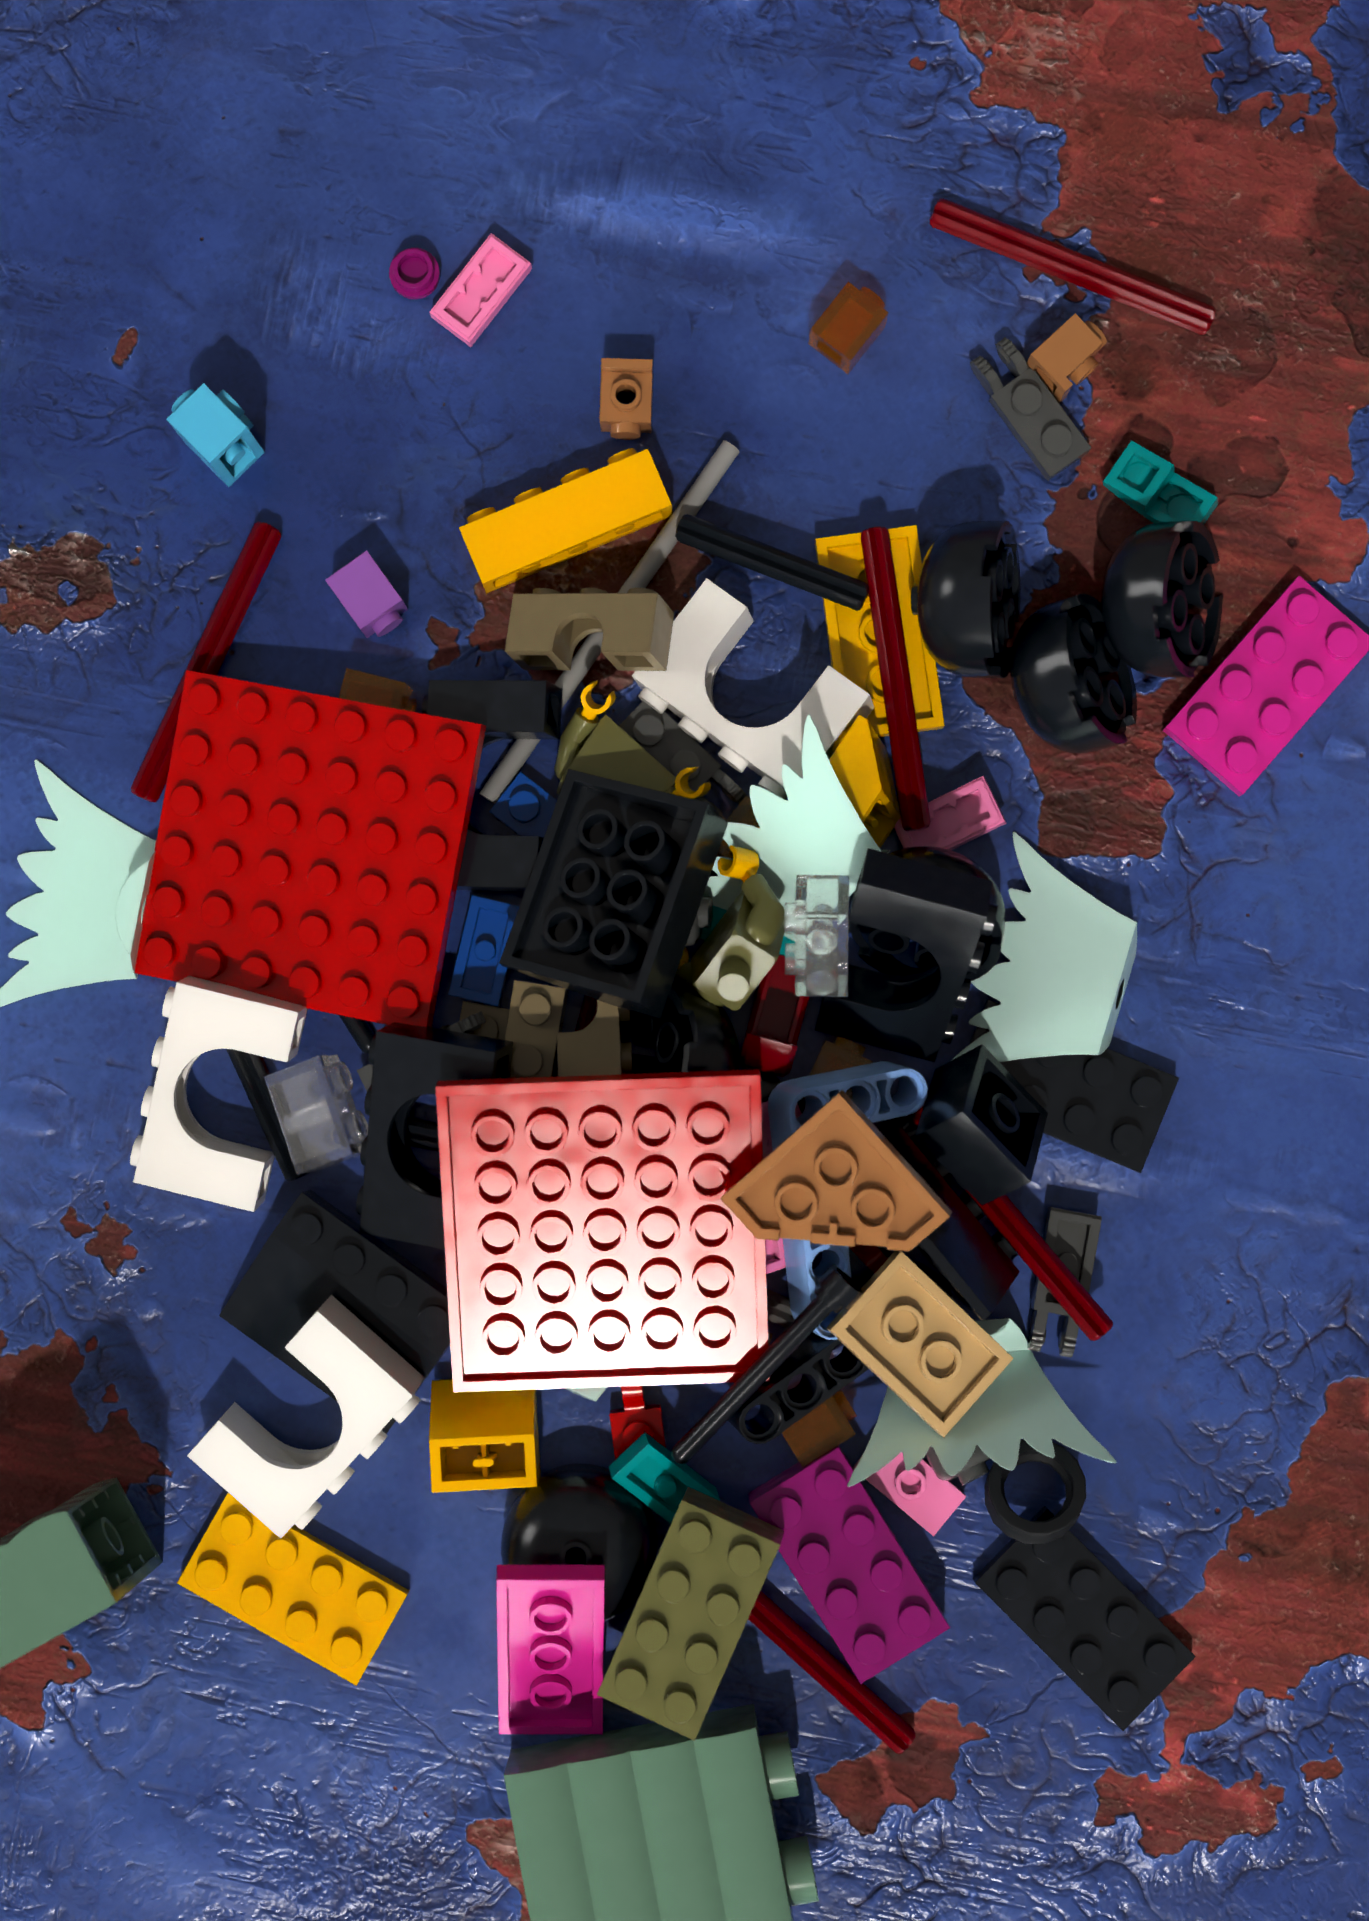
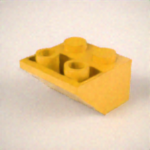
[829,715,901,848]
[429,1379,541,1493]

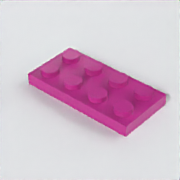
[1163,576,1369,796]
[496,1565,605,1734]

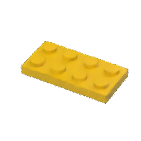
[815,525,945,737]
[177,1493,410,1686]

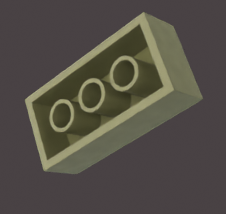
[597,1487,785,1741]

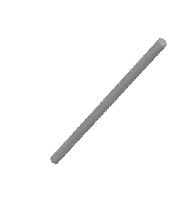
[479,440,740,804]

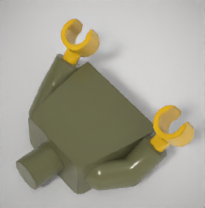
[554,680,711,799]
[674,845,789,1011]

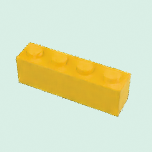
[459,448,672,593]

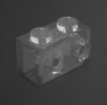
[784,875,849,997]
[264,1055,368,1175]

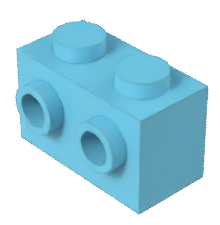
[166,383,265,487]

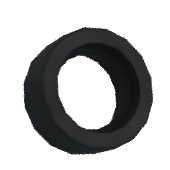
[984,1439,1086,1544]

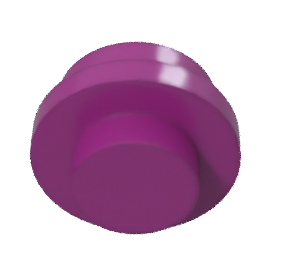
[389,248,440,300]

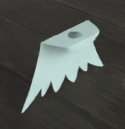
[703,715,890,947]
[0,760,156,1007]
[952,832,1137,1062]
[847,1318,1117,1487]

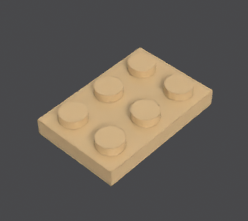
[826,1250,1014,1437]

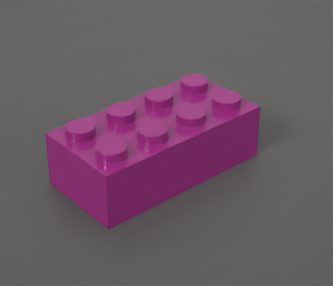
[748,1439,950,1684]

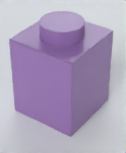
[325,550,408,638]

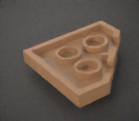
[720,1090,952,1251]

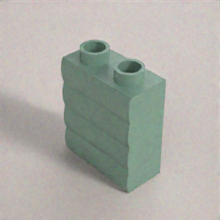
[0,1478,162,1668]
[504,1704,819,1921]

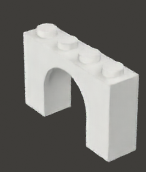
[632,578,875,799]
[130,976,308,1212]
[187,1295,425,1539]

